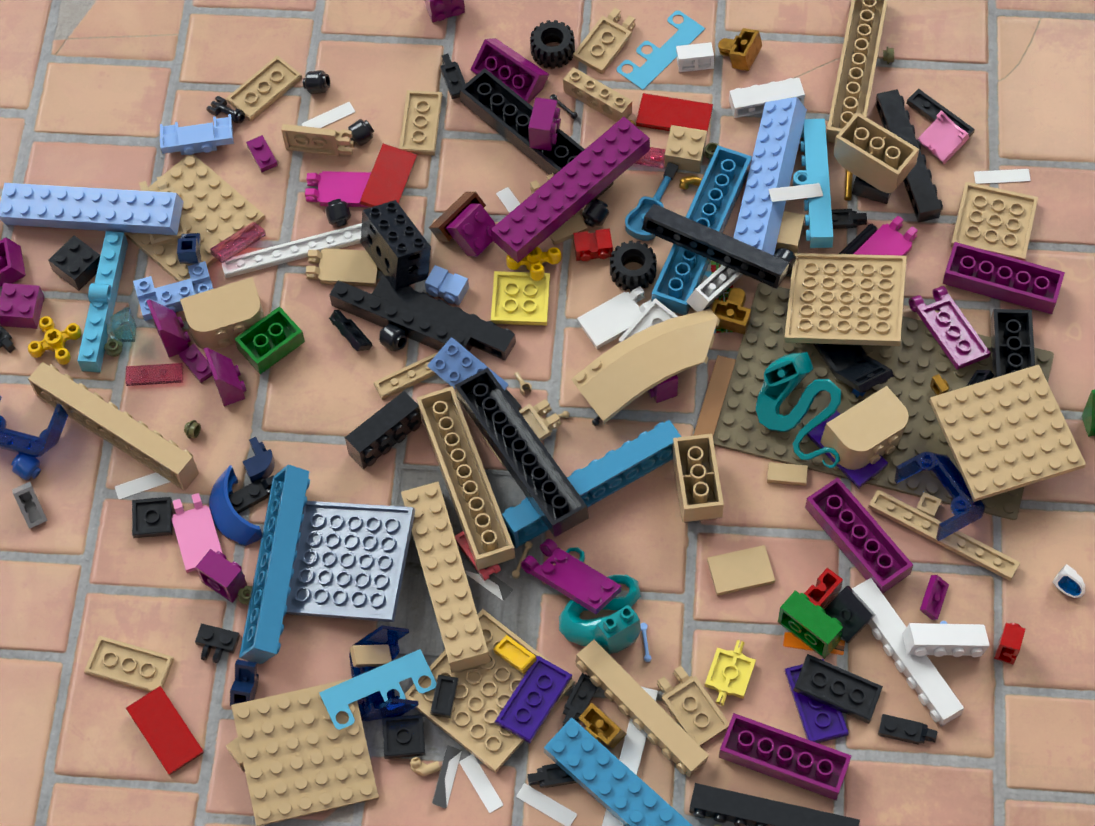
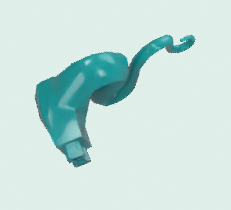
[755,352,841,468]
[559,547,641,654]

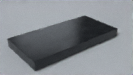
[793,654,883,724]

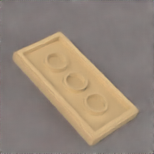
[226,55,302,122]
[399,90,443,156]
[84,636,174,693]

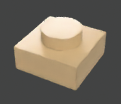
[916,492,942,518]

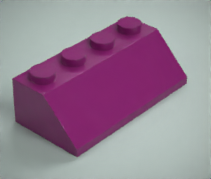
[470,38,550,103]

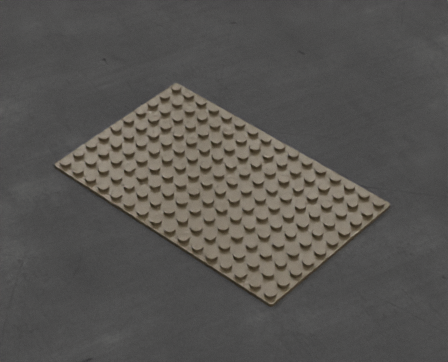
[713,283,1054,520]

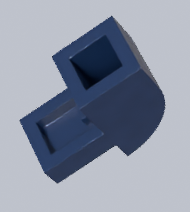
[177,233,201,264]
[242,437,275,483]
[230,659,259,706]

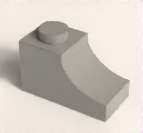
[12,482,47,529]

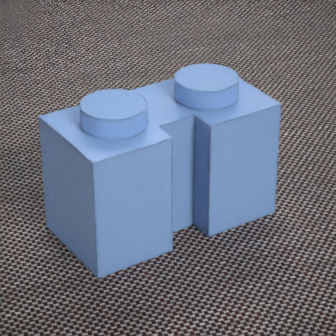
[425,265,469,305]

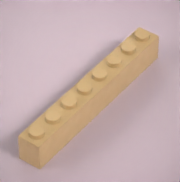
[575,640,709,777]

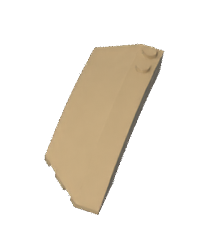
[571,309,720,423]

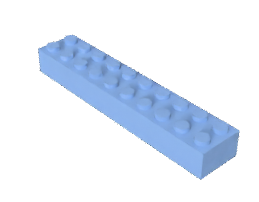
[733,97,807,255]
[0,183,183,235]

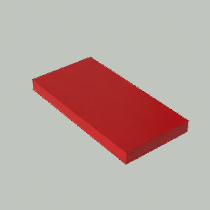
[636,93,713,133]
[360,143,417,208]
[126,686,204,775]

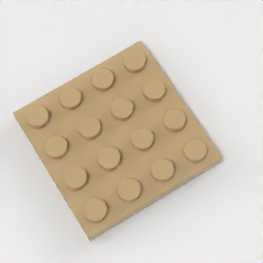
[951,182,1038,261]

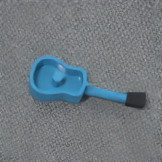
[625,162,679,241]

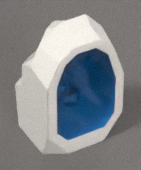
[1053,564,1085,598]

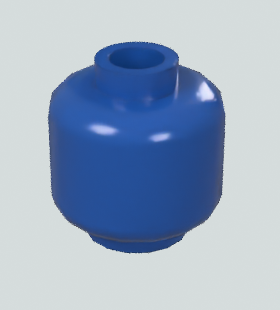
[11,452,41,481]

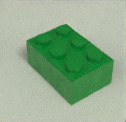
[235,306,305,374]
[778,590,843,659]

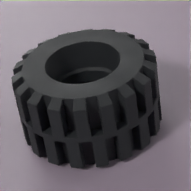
[530,20,575,69]
[610,240,657,292]

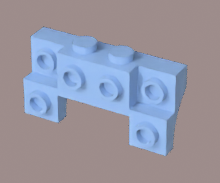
[160,114,234,155]
[133,261,213,321]

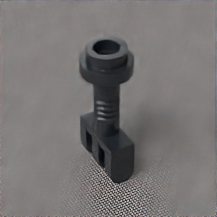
[206,96,245,123]

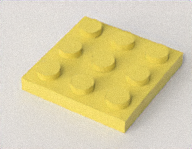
[491,271,550,326]

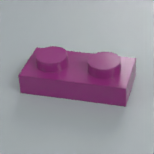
[246,135,278,173]
[178,344,212,383]
[920,575,949,620]

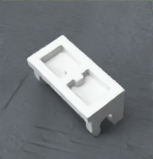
[676,42,714,72]

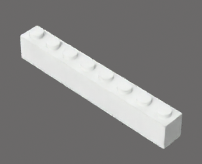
[852,578,964,727]

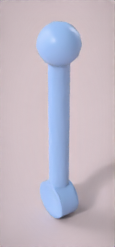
[640,623,652,662]

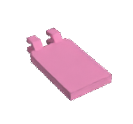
[171,493,223,573]

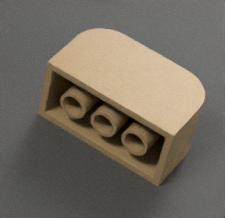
[834,112,919,193]
[180,277,265,350]
[820,386,909,470]
[672,434,724,522]

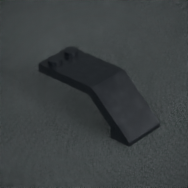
[813,343,894,393]

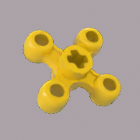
[506,246,561,281]
[28,316,82,365]

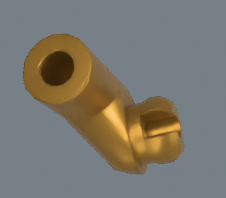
[679,175,703,190]

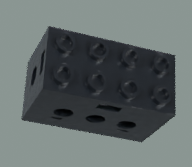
[360,200,431,290]

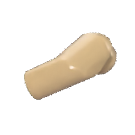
[410,757,441,776]

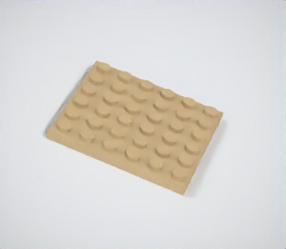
[124,154,265,282]
[784,253,907,346]
[929,365,1086,502]
[404,609,575,773]
[231,678,379,826]

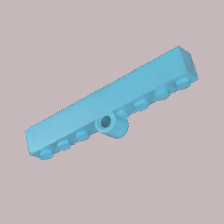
[793,119,833,248]
[77,231,128,373]

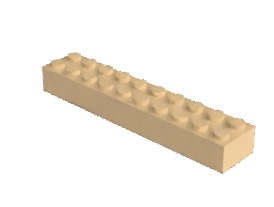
[826,0,888,143]
[28,362,199,491]
[416,386,515,570]
[401,481,491,673]

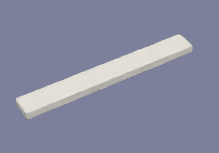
[221,223,362,278]
[602,687,658,826]

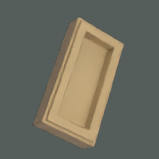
[767,462,808,486]
[350,645,392,667]

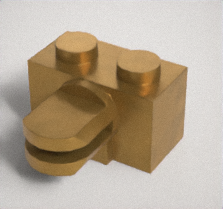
[718,28,762,71]
[711,288,751,334]
[579,703,627,749]

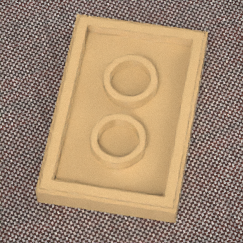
[707,545,775,596]

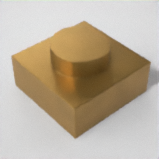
[930,374,949,396]

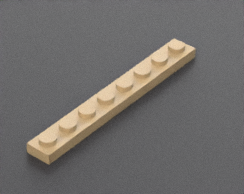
[868,490,1020,581]

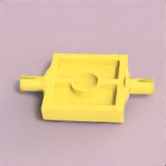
[705,640,756,706]

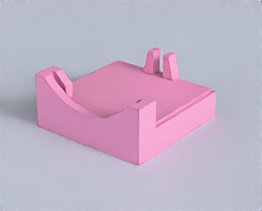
[918,110,969,164]

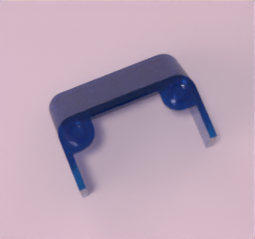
[0,396,68,457]
[894,452,985,541]
[349,625,419,721]

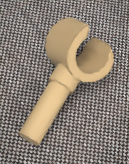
[514,372,532,395]

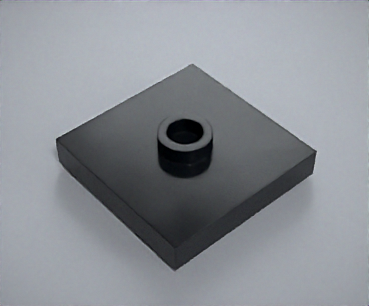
[132,497,173,538]
[824,586,876,643]
[382,714,426,759]

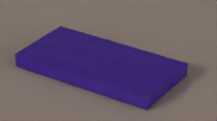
[807,410,888,489]
[495,655,572,743]
[785,659,849,743]

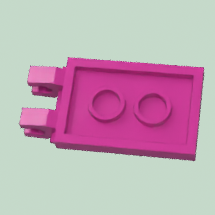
[305,171,371,207]
[854,216,918,256]

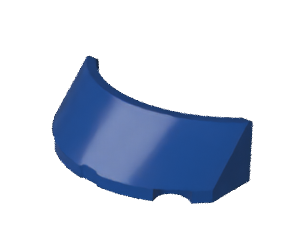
[209,465,262,546]

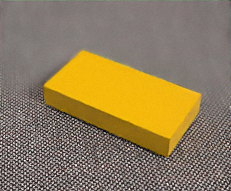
[493,635,537,674]

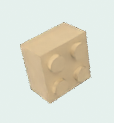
[664,125,707,173]

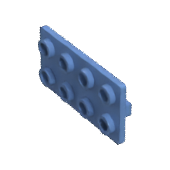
[428,338,509,391]

